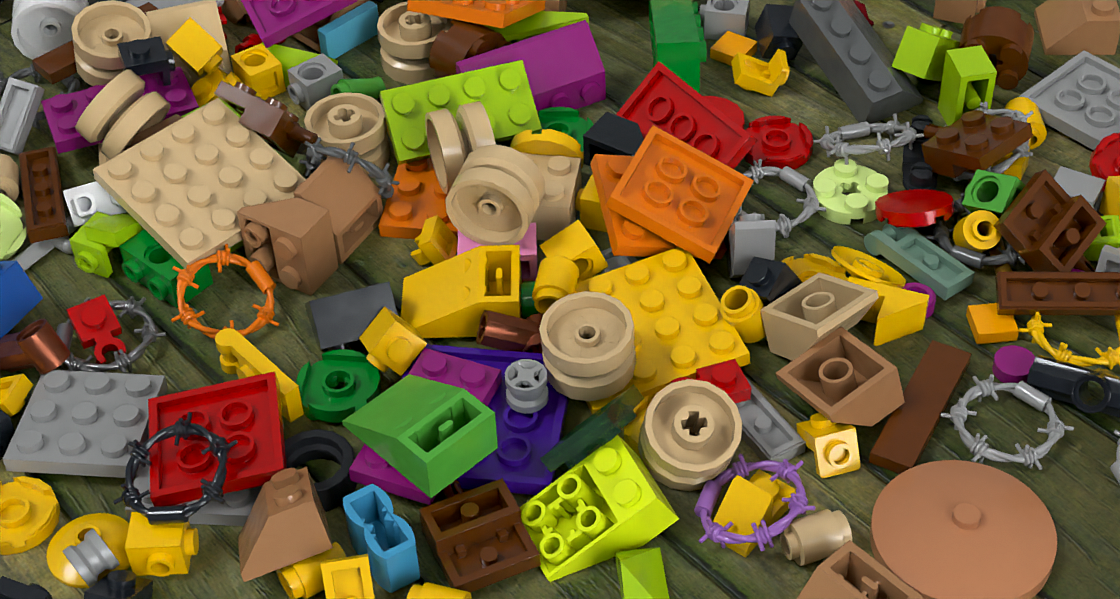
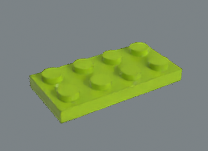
[379,60,542,165]

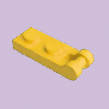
[215,328,304,423]

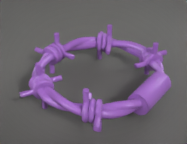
[694,454,815,551]

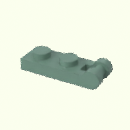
[864,223,975,300]

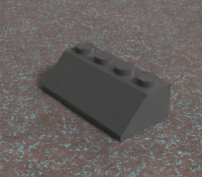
[789,0,924,124]

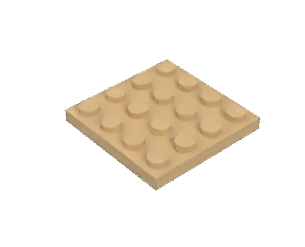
[93,98,306,269]

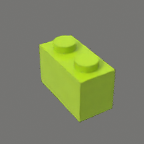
[891,22,960,82]
[938,45,997,126]

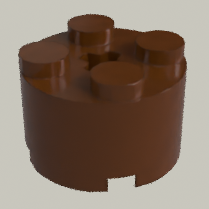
[958,6,1034,90]
[429,19,511,79]

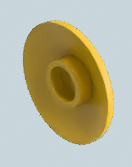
[831,246,906,288]
[46,513,130,588]

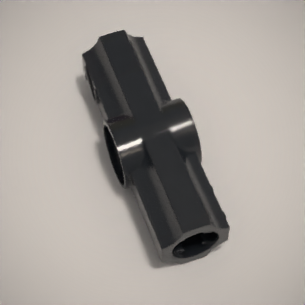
[1027,355,1120,418]

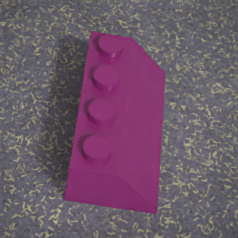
[456,20,606,113]

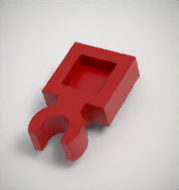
[66,294,127,364]
[671,359,752,404]

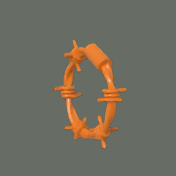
[171,243,279,339]

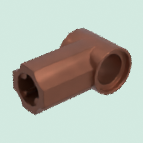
[476,310,543,353]
[0,319,71,374]

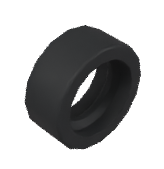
[284,429,357,512]

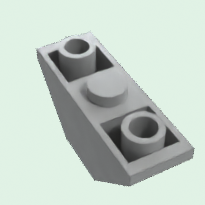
[724,214,776,279]

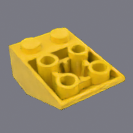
[401,245,522,338]

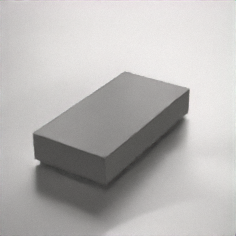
[0,77,45,155]

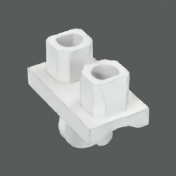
[63,181,127,227]

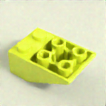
[519,434,679,582]

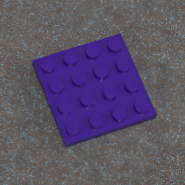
[402,344,569,495]

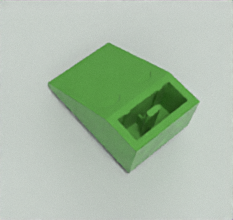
[342,374,498,498]

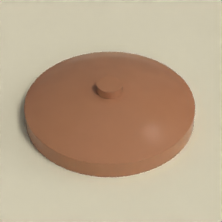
[870,460,1057,599]

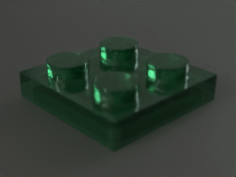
[540,385,644,473]

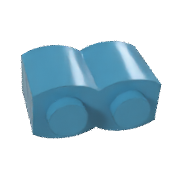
[343,484,420,593]

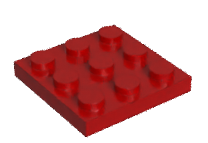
[148,371,287,507]

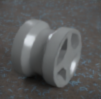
[505,359,548,414]
[62,528,120,587]

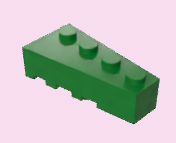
[649,0,707,94]

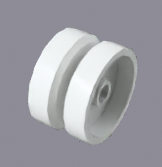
[11,0,89,60]

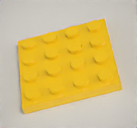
[575,247,751,420]

